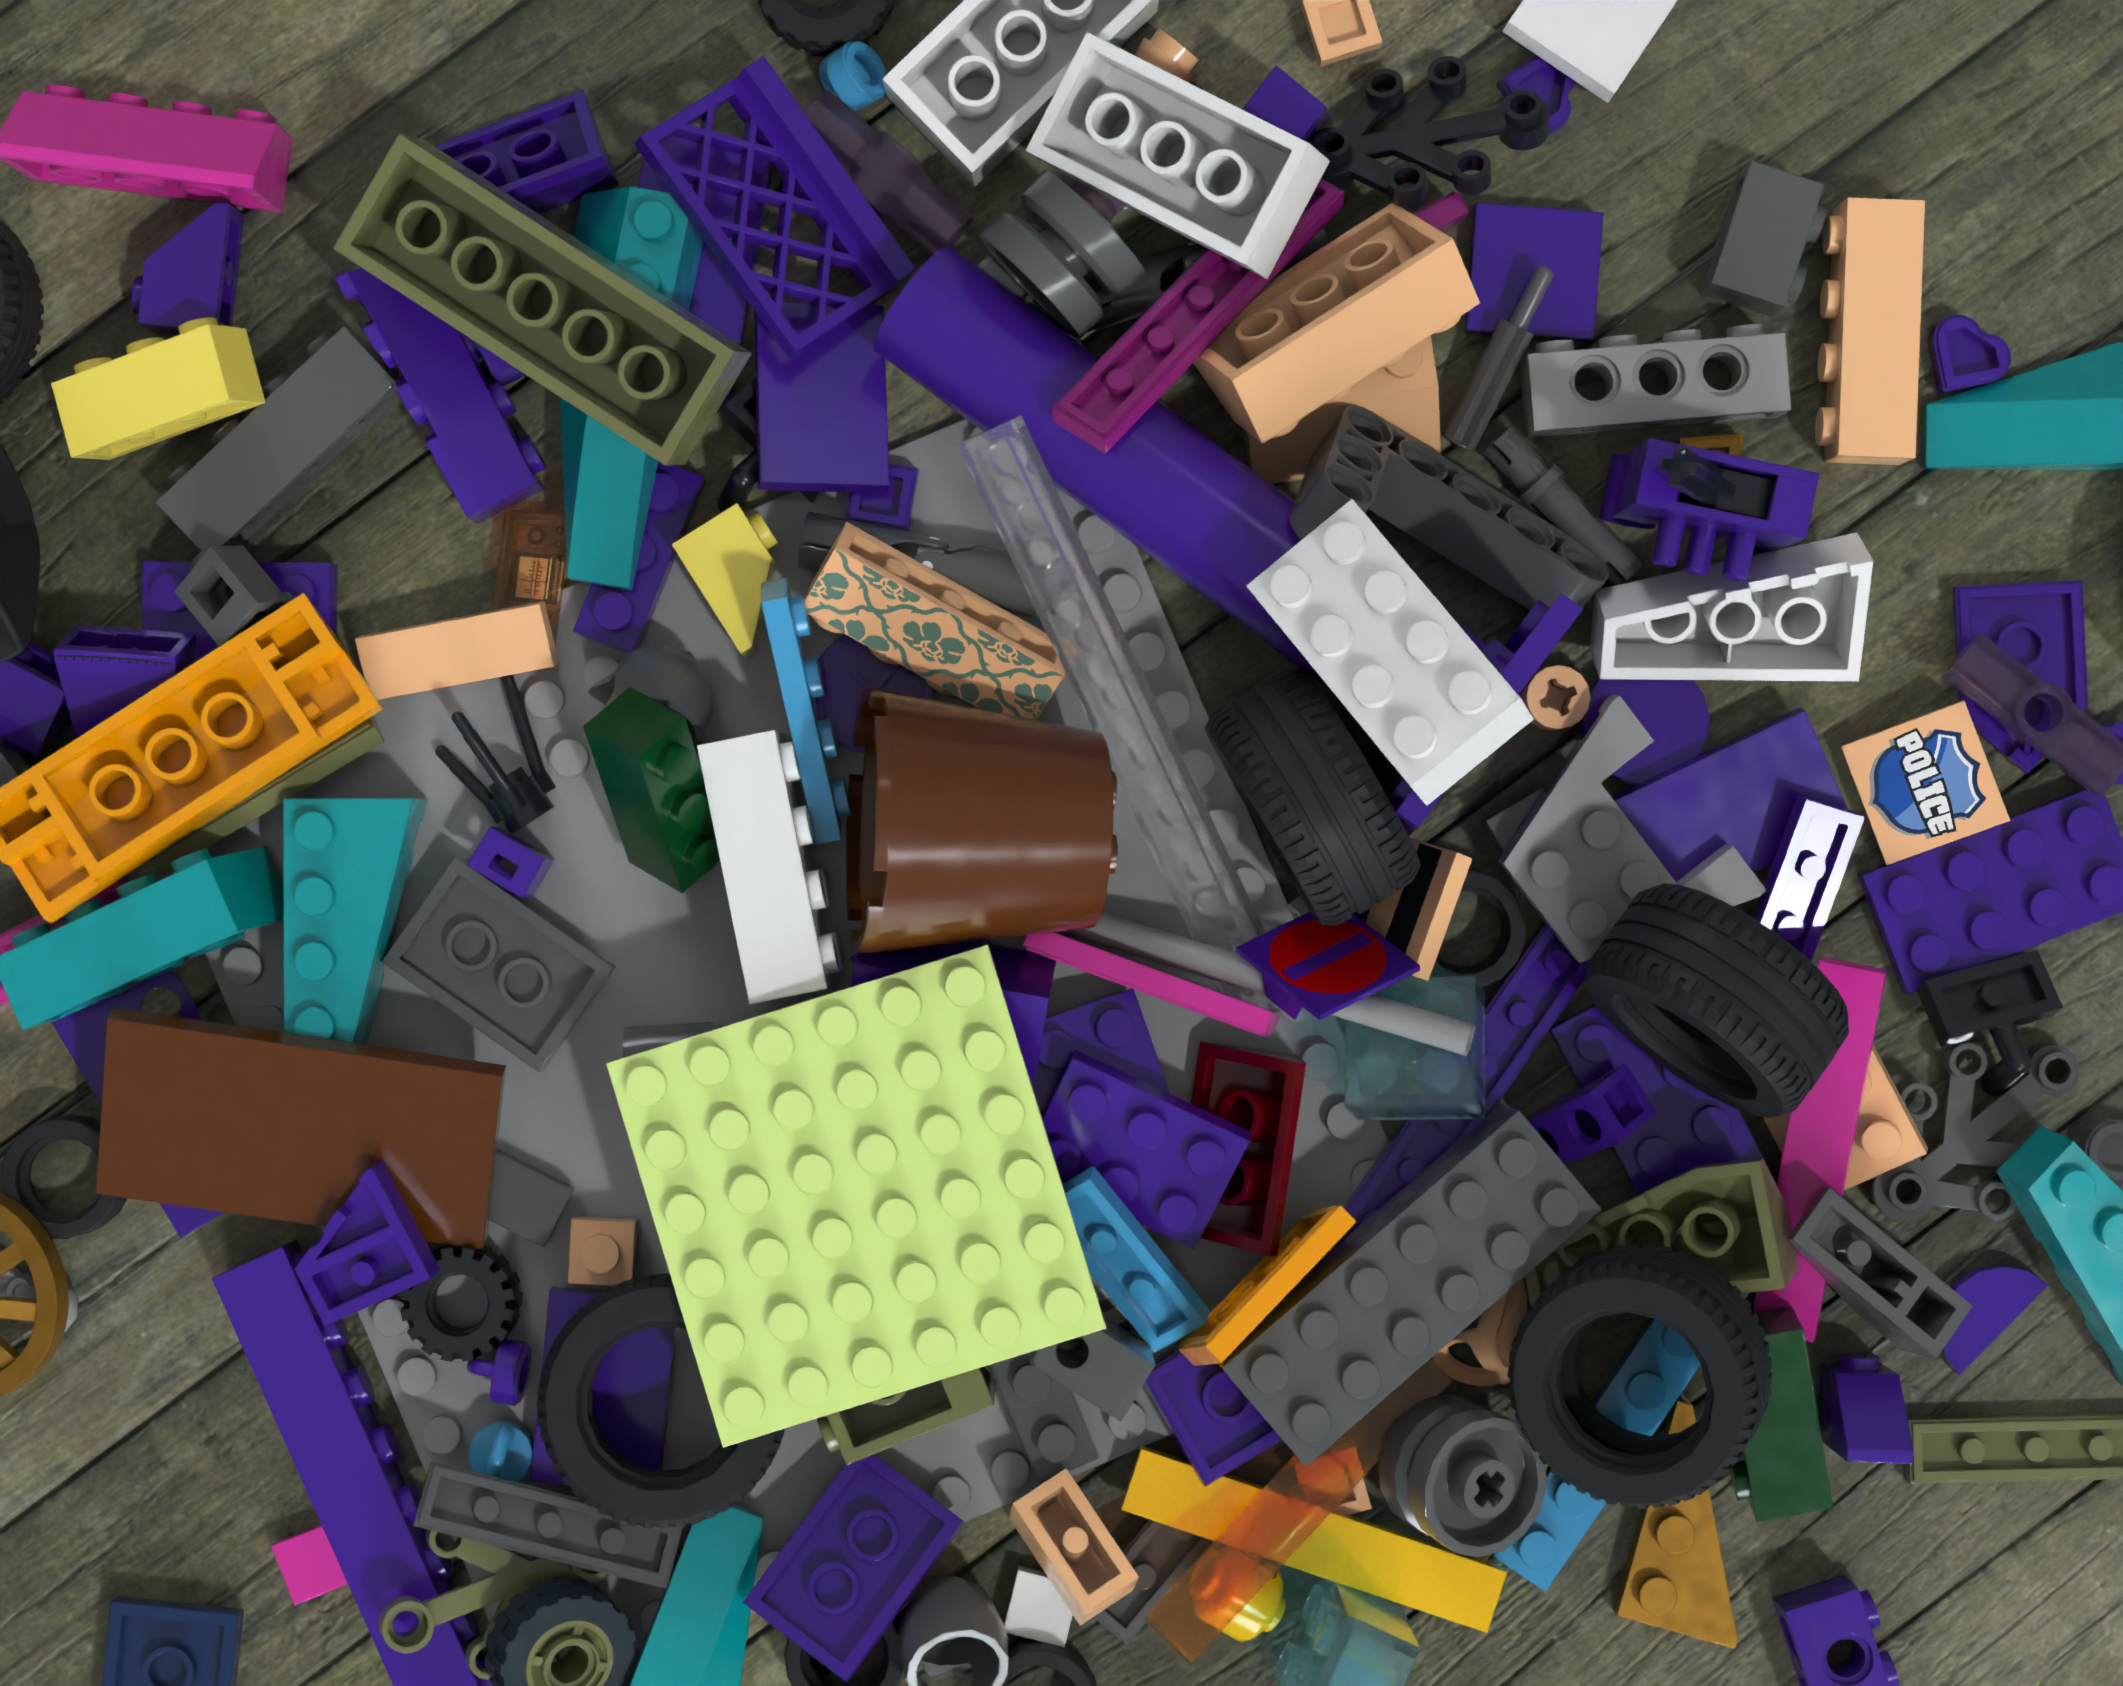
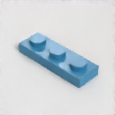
[1063,1166,1210,1353]

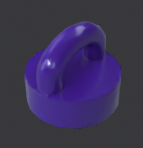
[467,1339,531,1406]

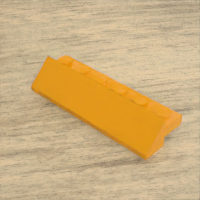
[0,593,383,923]

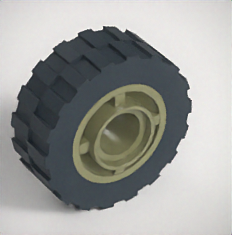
[485,1576,638,1686]

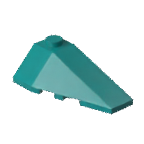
[1923,342,2123,471]

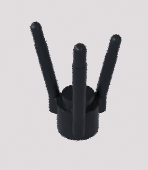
[435,675,556,834]

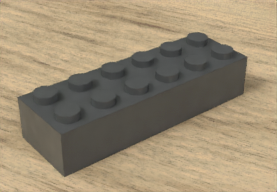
[1218,1104,1602,1467]

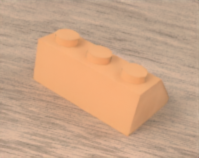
[1243,336,1441,485]

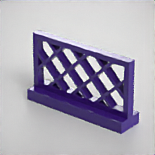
[634,56,916,358]

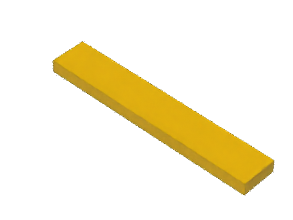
[1121,1445,1507,1633]

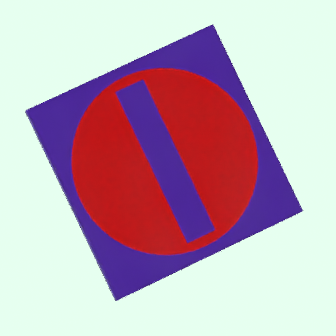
[1235,911,1420,1020]

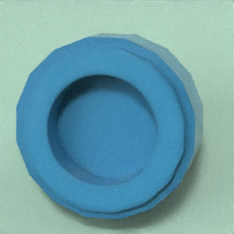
[819,40,887,112]
[468,1419,534,1482]

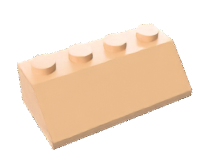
[1193,203,1480,444]

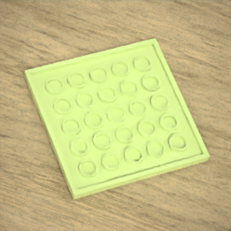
[606,945,1106,1448]

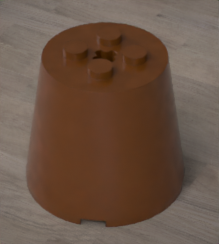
[846,689,1118,953]

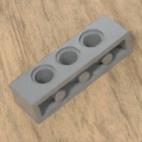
[1519,324,1791,439]

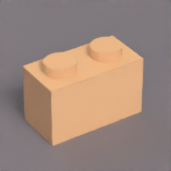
[1009,1468,1139,1626]

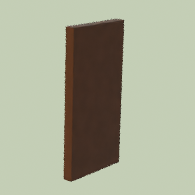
[96,1007,506,1250]

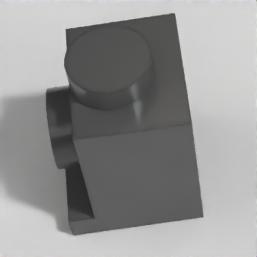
[174,546,294,647]

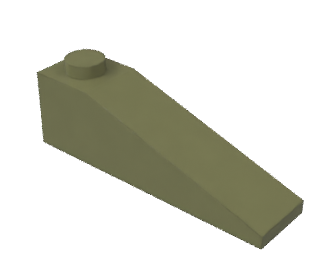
[1525,1158,1799,1307]

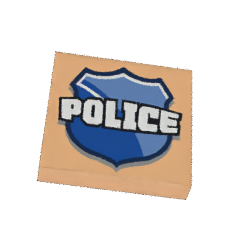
[1840,700,2010,865]

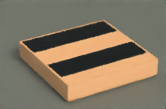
[1353,837,1472,981]

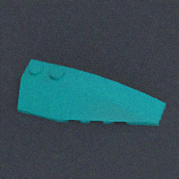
[560,186,704,591]
[629,1504,763,1686]

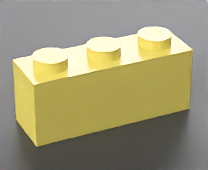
[51,317,266,460]

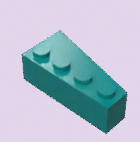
[283,798,428,1045]
[1996,1125,2123,1386]

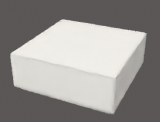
[1004,1565,1073,1647]

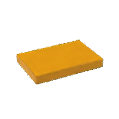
[1178,1205,1357,1366]

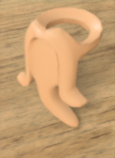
[1433,1278,1528,1387]

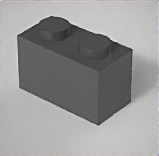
[1699,160,1827,317]

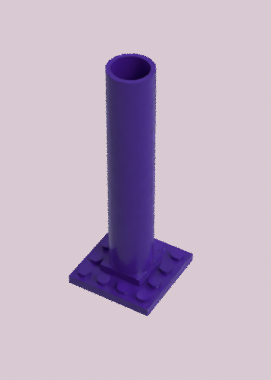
[874,245,1583,836]

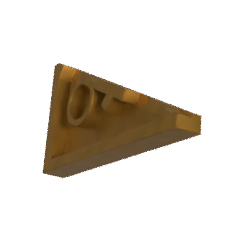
[1613,1398,1738,1649]

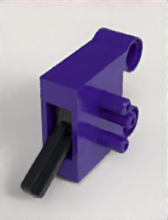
[1599,438,1820,582]

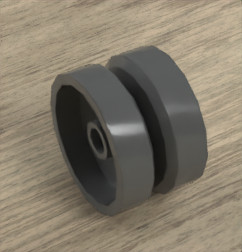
[979,170,1145,339]
[1379,1393,1547,1557]

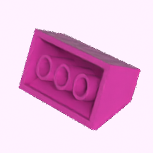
[0,85,293,213]

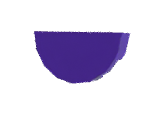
[1941,1265,2049,1375]

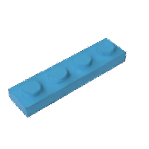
[761,578,851,845]

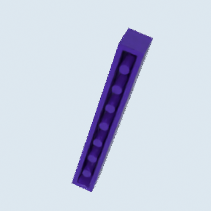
[212,1239,493,1686]

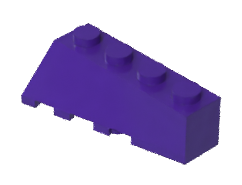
[335,268,547,524]

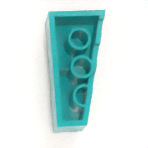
[0,846,284,1031]

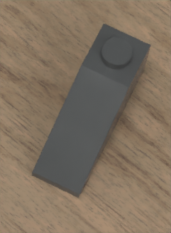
[1787,1187,1973,1358]

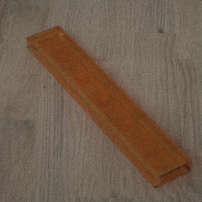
[1143,1359,1452,1664]

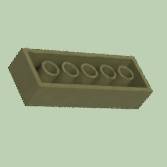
[333,133,752,466]

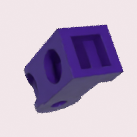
[1527,1063,1656,1163]

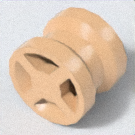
[1520,665,1591,731]

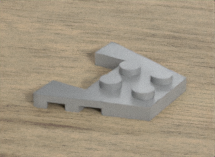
[1498,693,1767,963]

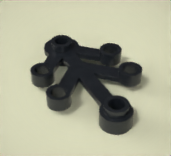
[1307,56,1549,207]

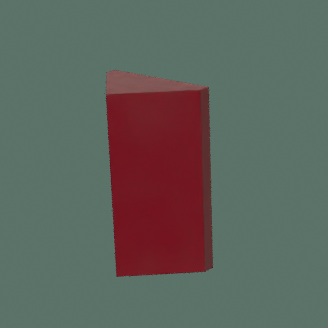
[1191,1042,1306,1256]

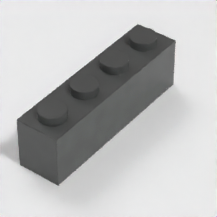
[155,326,401,551]

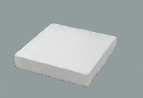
[1502,0,1677,103]

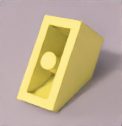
[672,503,778,658]

